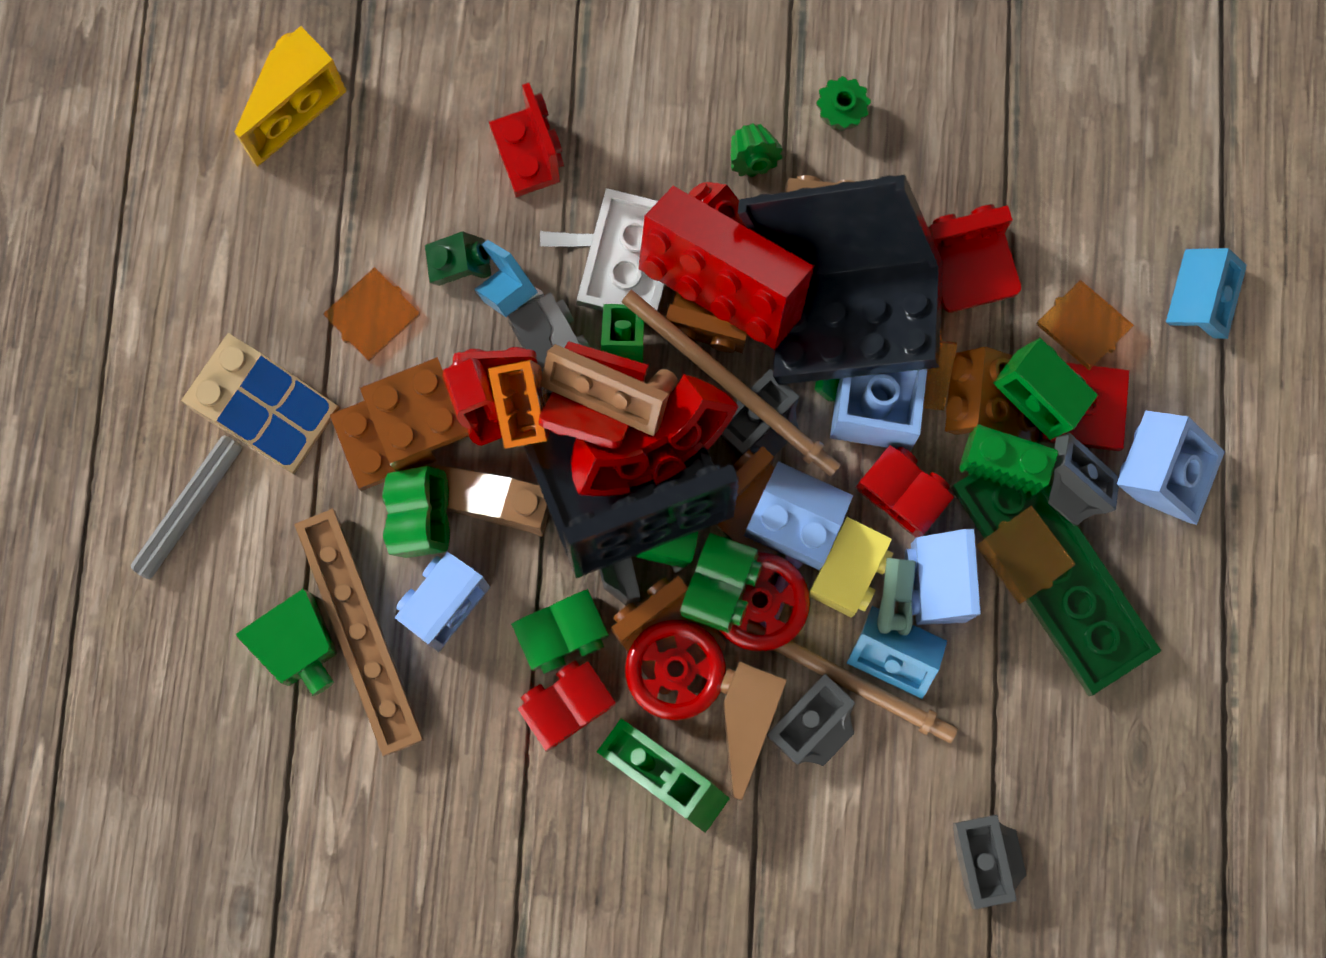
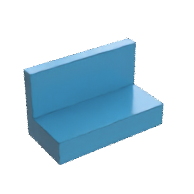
[474,240,538,317]
[1166,248,1247,339]
[847,606,947,699]

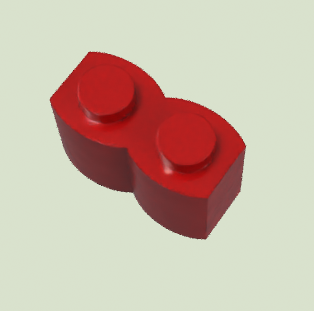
[443,358,502,446]
[855,445,954,537]
[517,660,616,752]

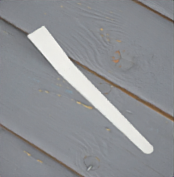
[540,231,594,247]

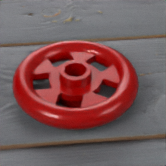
[719,552,810,651]
[625,619,726,720]

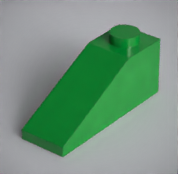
[596,718,730,833]

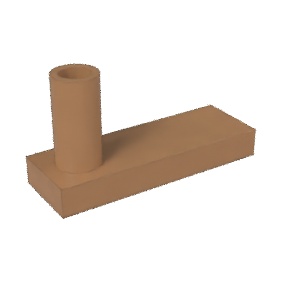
[540,344,678,436]

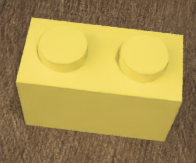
[809,517,893,618]

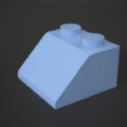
[830,369,927,451]
[1117,411,1225,525]
[744,461,853,570]
[905,529,980,625]
[395,552,490,652]

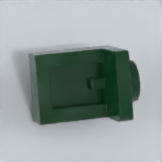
[425,231,491,286]

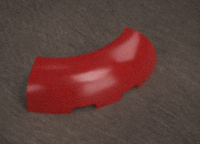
[571,374,739,496]

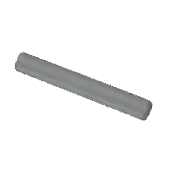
[131,435,242,579]

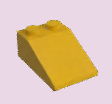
[234,26,347,167]

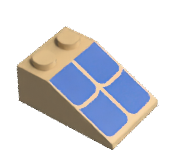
[181,333,339,474]

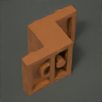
[330,357,469,491]

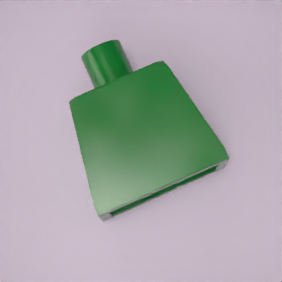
[236,589,337,696]

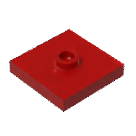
[1039,362,1130,452]

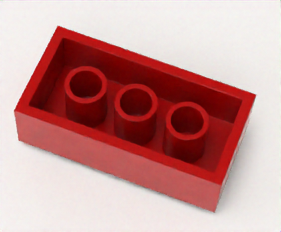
[639,186,814,350]

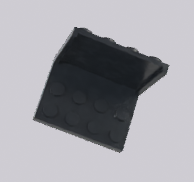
[738,174,943,385]
[523,430,739,578]

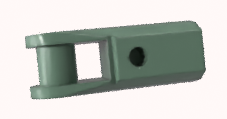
[877,558,916,635]

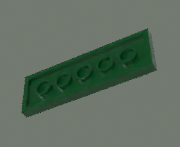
[951,473,1162,696]

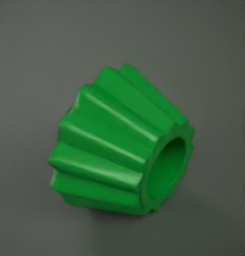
[816,76,871,131]
[730,123,783,177]

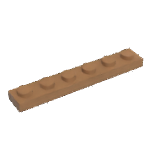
[294,508,424,757]

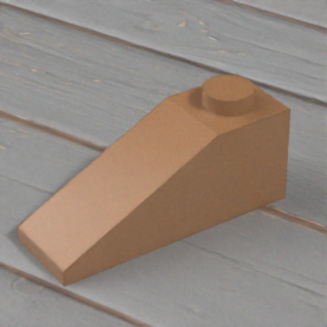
[435,465,550,536]
[720,662,787,801]

